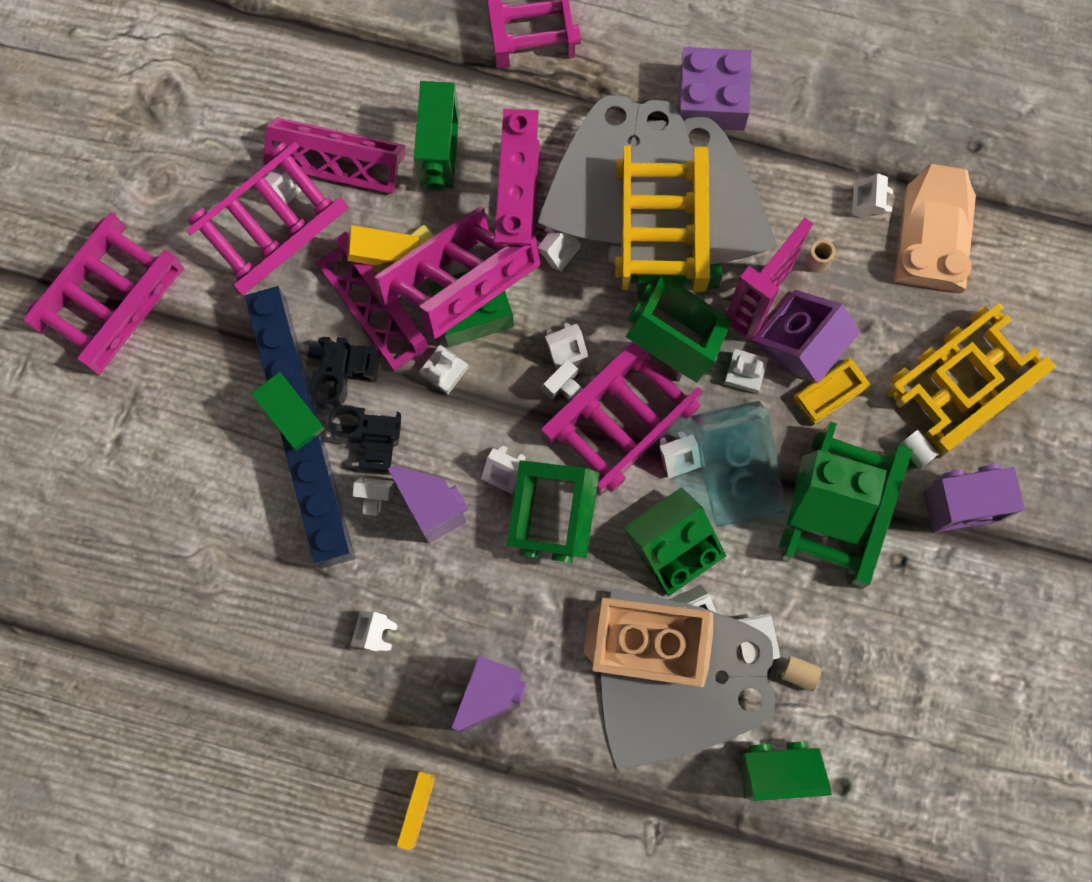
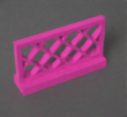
[726,217,814,342]

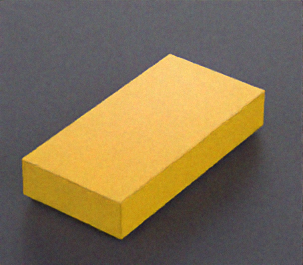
[347,225,420,267]
[792,357,871,426]
[397,771,436,850]

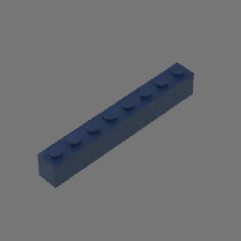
[244,286,356,569]

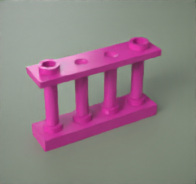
[487,0,581,69]
[495,108,540,272]
[186,142,349,296]
[374,206,540,339]
[23,212,184,375]
[541,342,703,496]

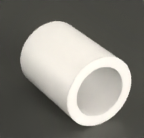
[899,430,939,470]

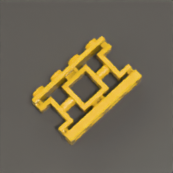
[885,303,1057,459]

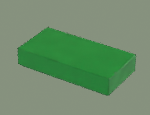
[251,372,325,451]

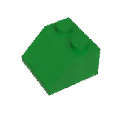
[428,270,514,347]
[787,450,887,545]
[740,741,832,801]

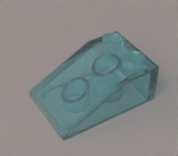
[690,401,786,527]

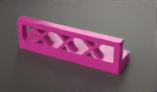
[263,117,406,194]
[316,231,428,372]

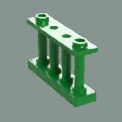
[778,421,913,589]

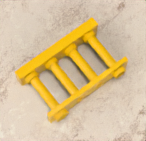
[615,146,710,292]

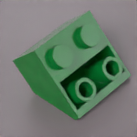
[623,487,727,597]

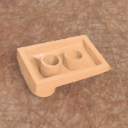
[894,164,976,293]
[583,597,713,687]

